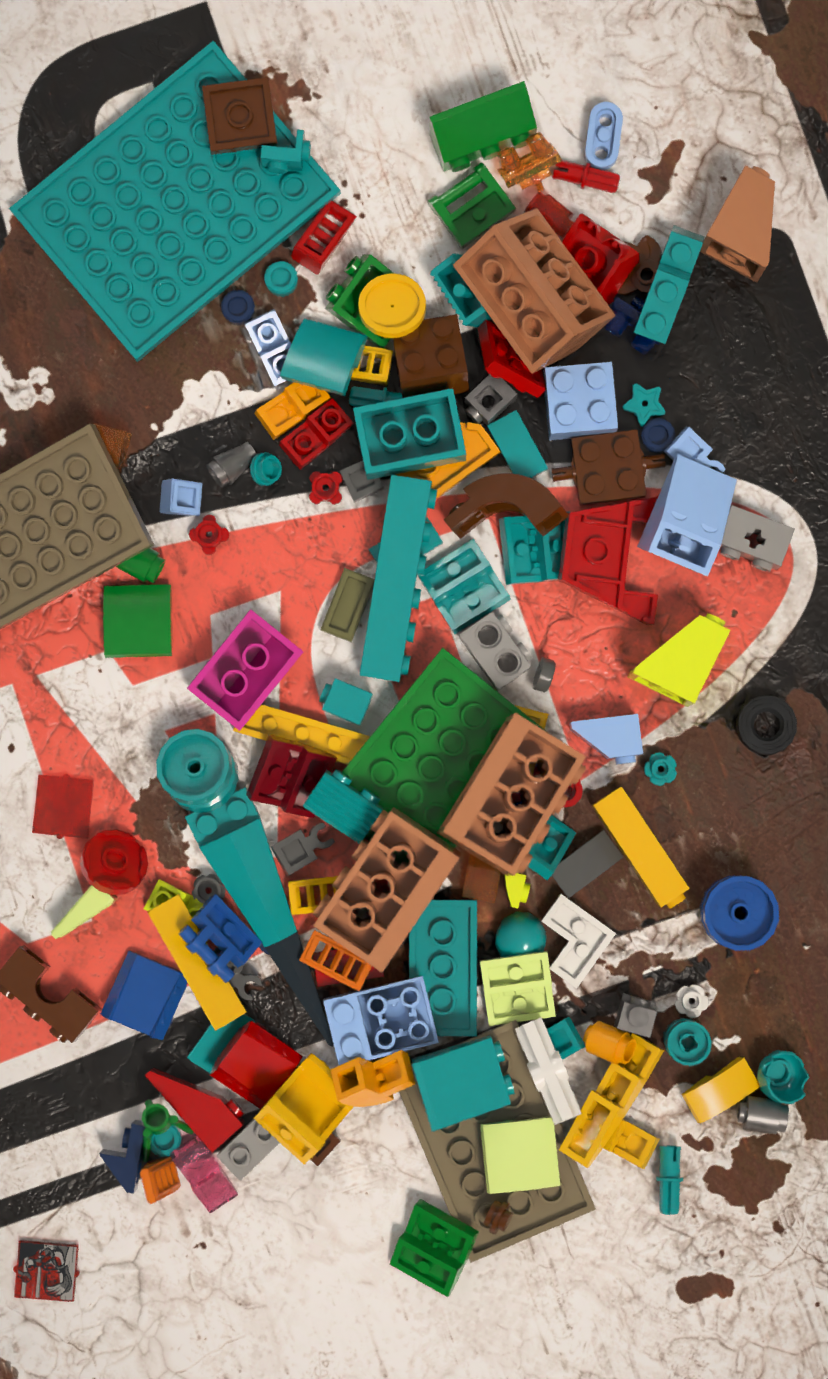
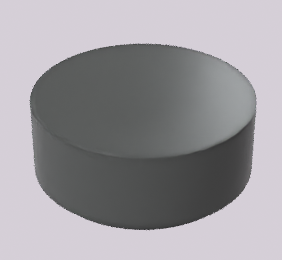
[533,657,556,693]

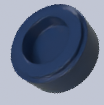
[221,290,255,325]
[641,418,675,453]

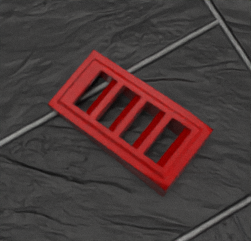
[291,201,357,275]

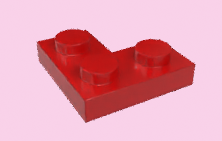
[478,319,546,398]

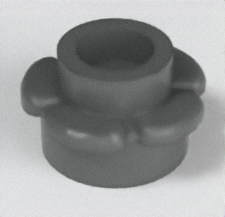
[192,874,225,904]

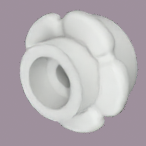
[675,984,709,1018]

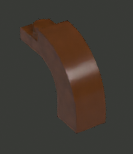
[444,473,569,539]

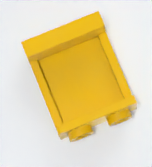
[254,1053,354,1165]

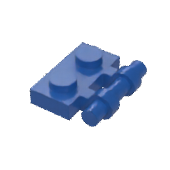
[178,894,262,983]

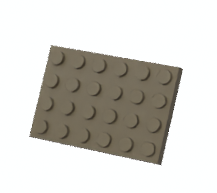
[0,424,155,630]
[399,1020,596,1263]

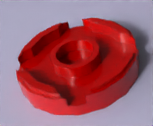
[80,829,149,895]

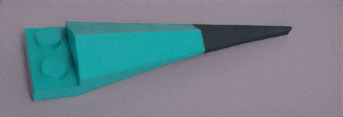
[185,787,333,1047]

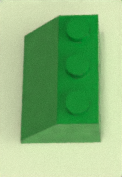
[429,81,537,172]

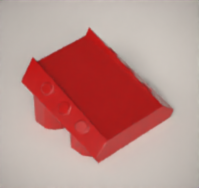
[562,213,640,305]
[210,1021,303,1110]

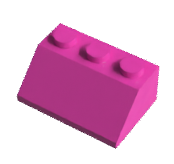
[187,609,303,731]

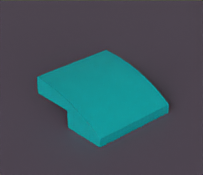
[280,318,368,396]
[499,511,570,585]
[418,539,511,635]

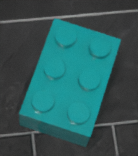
[353,388,466,480]

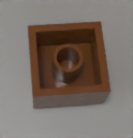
[392,314,469,398]

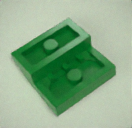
[103,584,173,658]
[389,1199,479,1297]

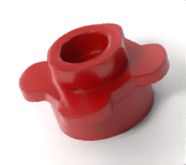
[309,471,343,505]
[189,515,229,555]

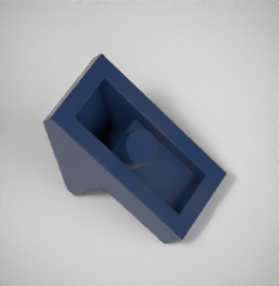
[99,1120,146,1194]

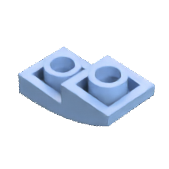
[244,309,291,386]

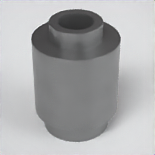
[737,1096,789,1134]

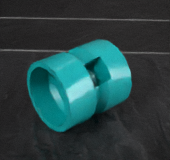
[663,1018,712,1066]

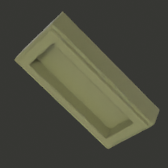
[320,568,375,643]

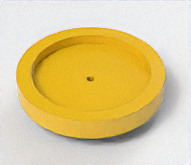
[358,274,426,338]

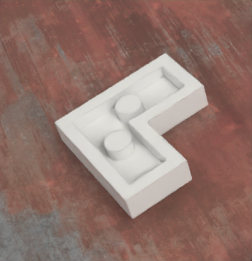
[541,894,616,989]

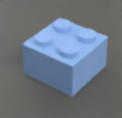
[543,362,618,440]

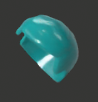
[495,912,547,958]
[757,1050,809,1104]

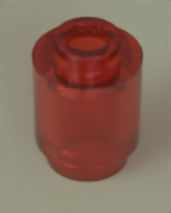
[524,191,574,239]

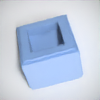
[160,478,202,516]

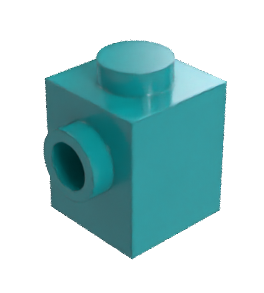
[319,678,373,726]

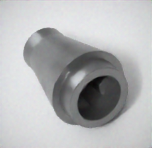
[206,442,256,487]

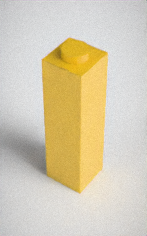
[592,787,690,909]

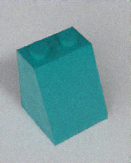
[412,1035,515,1132]

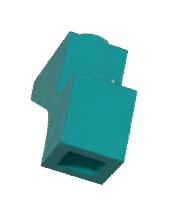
[634,225,705,344]

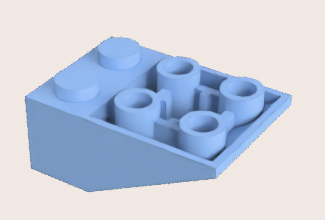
[637,454,737,576]
[323,976,439,1065]

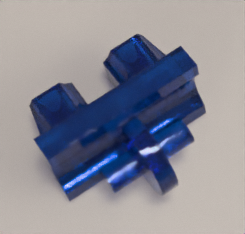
[605,296,660,355]

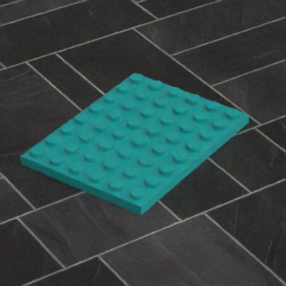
[9,41,341,362]

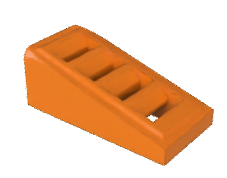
[299,930,372,992]
[140,1156,181,1204]

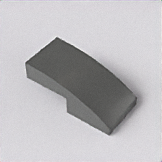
[552,830,624,898]

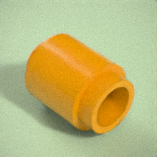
[583,1021,636,1065]

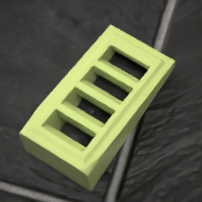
[51,885,118,939]

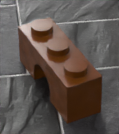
[0,945,102,1043]

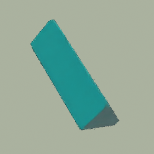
[187,1014,255,1073]

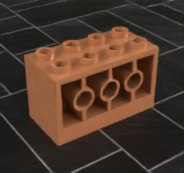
[453,208,616,374]
[437,713,586,876]
[312,807,461,972]

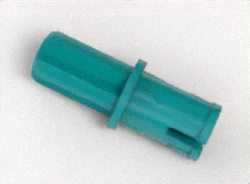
[349,386,402,407]
[656,1145,683,1215]

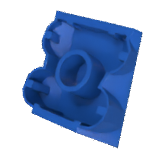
[100,951,188,1040]

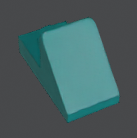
[528,815,576,880]

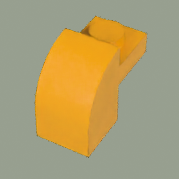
[330,1050,416,1107]

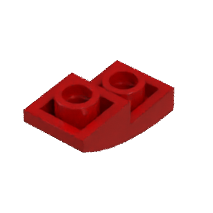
[279,398,354,470]

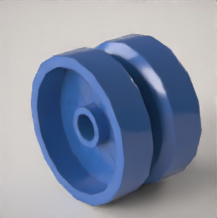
[699,876,779,951]

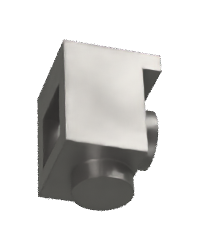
[465,374,517,425]
[614,993,657,1038]

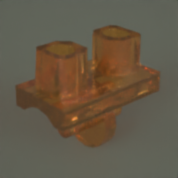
[497,132,562,193]

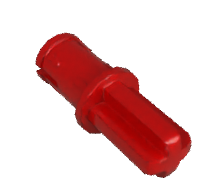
[553,158,620,193]

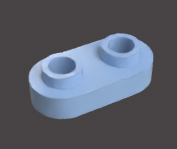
[585,102,623,170]

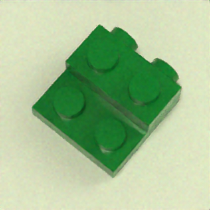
[325,254,395,348]

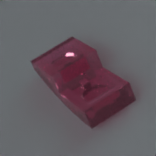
[170,1136,238,1213]

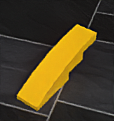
[559,1033,664,1168]

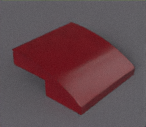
[246,735,337,818]

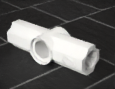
[515,1018,582,1125]

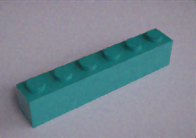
[359,475,437,682]

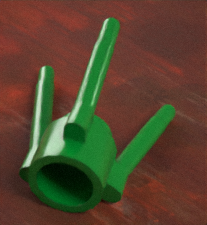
[142,1100,194,1162]

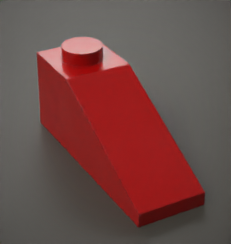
[145,1068,245,1153]

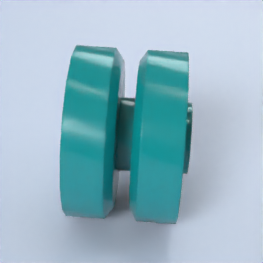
[156,729,239,813]

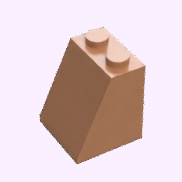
[700,165,775,282]

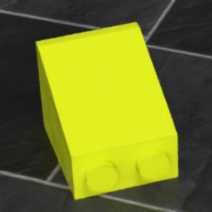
[628,613,731,707]

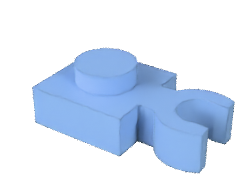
[664,427,725,473]

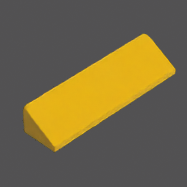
[148,894,246,1031]

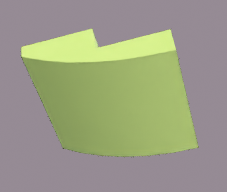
[480,951,556,1026]
[480,1116,560,1194]

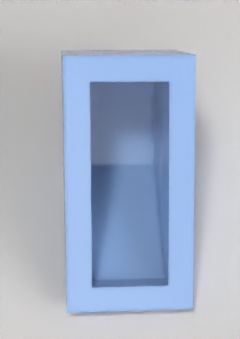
[569,714,643,765]

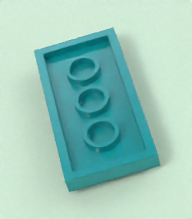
[409,900,477,1036]

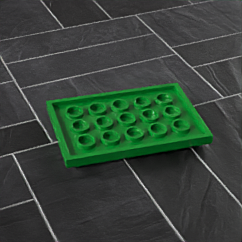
[342,647,548,864]

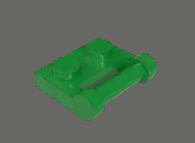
[427,162,516,249]

